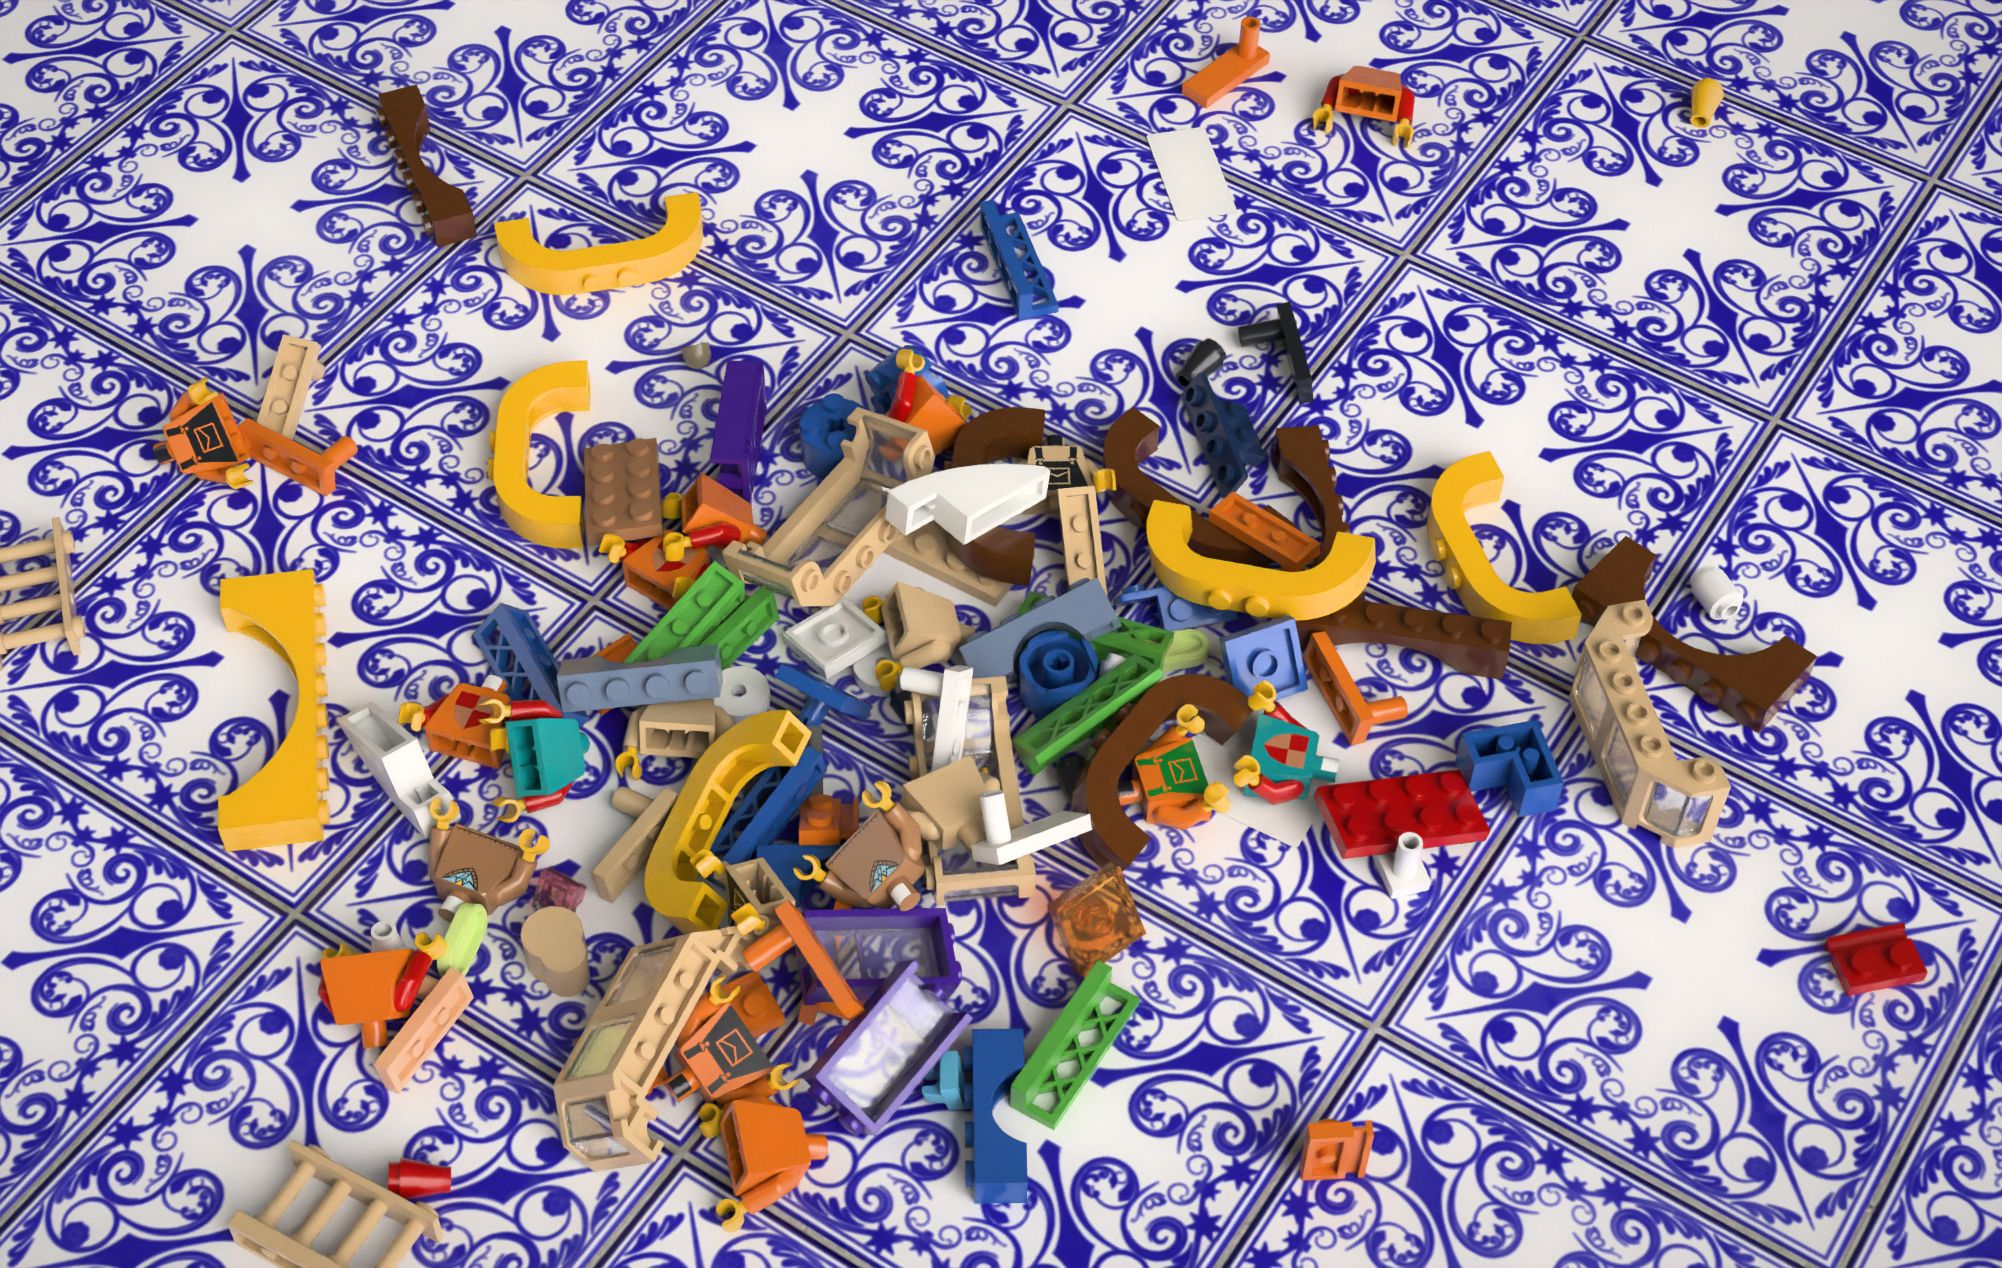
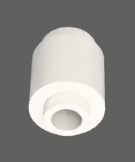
[1690,565,1743,620]

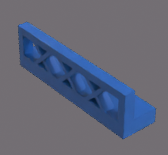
[980,200,1059,320]
[473,603,590,729]
[699,746,828,891]

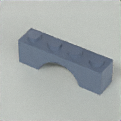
[959,577,1122,696]
[557,644,723,713]

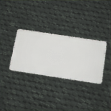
[1146,127,1237,221]
[1192,736,1320,848]

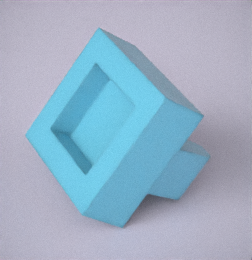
[922,1051,966,1111]

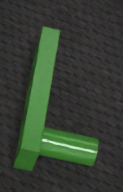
[699,586,780,670]

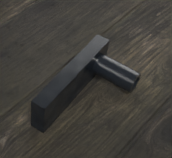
[1238,302,1314,404]

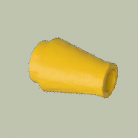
[1690,78,1724,128]

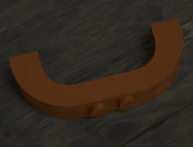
[944,407,1045,586]
[1102,407,1296,568]
[1072,674,1254,879]

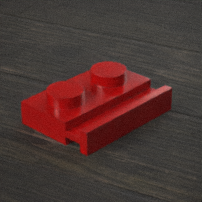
[1823,923,1928,996]

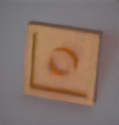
[1047,862,1146,978]

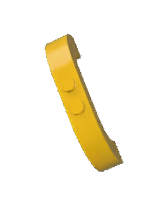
[494,192,703,295]
[488,360,591,549]
[1427,451,1582,644]
[1146,500,1376,620]
[644,710,812,934]

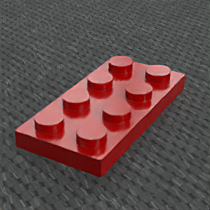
[1313,769,1491,859]

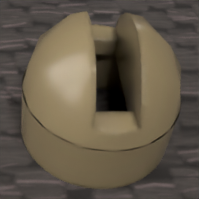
[681,342,711,369]

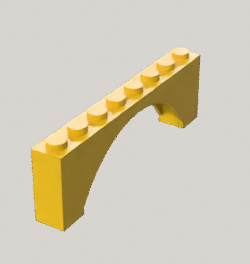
[218,569,331,852]

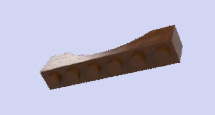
[375,84,477,247]
[1273,425,1365,601]
[1295,599,1512,680]

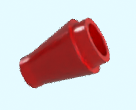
[388,1157,451,1200]

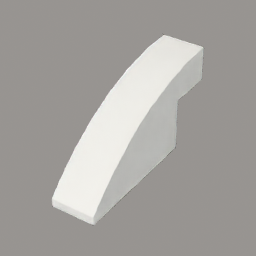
[885,464,1050,545]
[337,701,461,838]

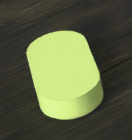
[1143,629,1210,673]
[437,902,488,977]

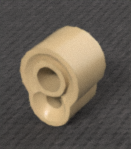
[520,906,591,997]

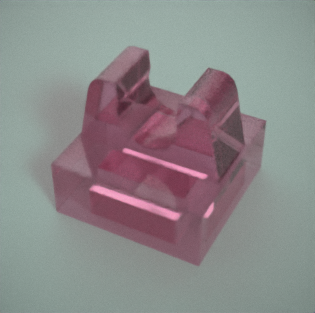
[532,867,586,913]

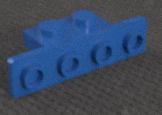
[1114,564,1252,632]

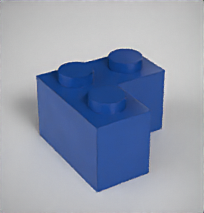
[1455,720,1564,817]

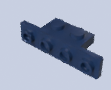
[1181,373,1266,498]

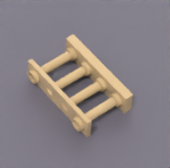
[0,517,86,671]
[227,1140,444,1268]

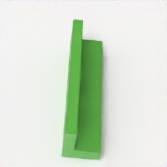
[623,560,745,707]
[1017,591,1175,685]
[1012,654,1163,776]
[1010,960,1140,1130]

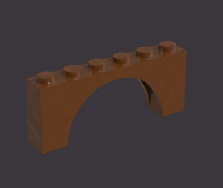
[1572,536,1817,733]

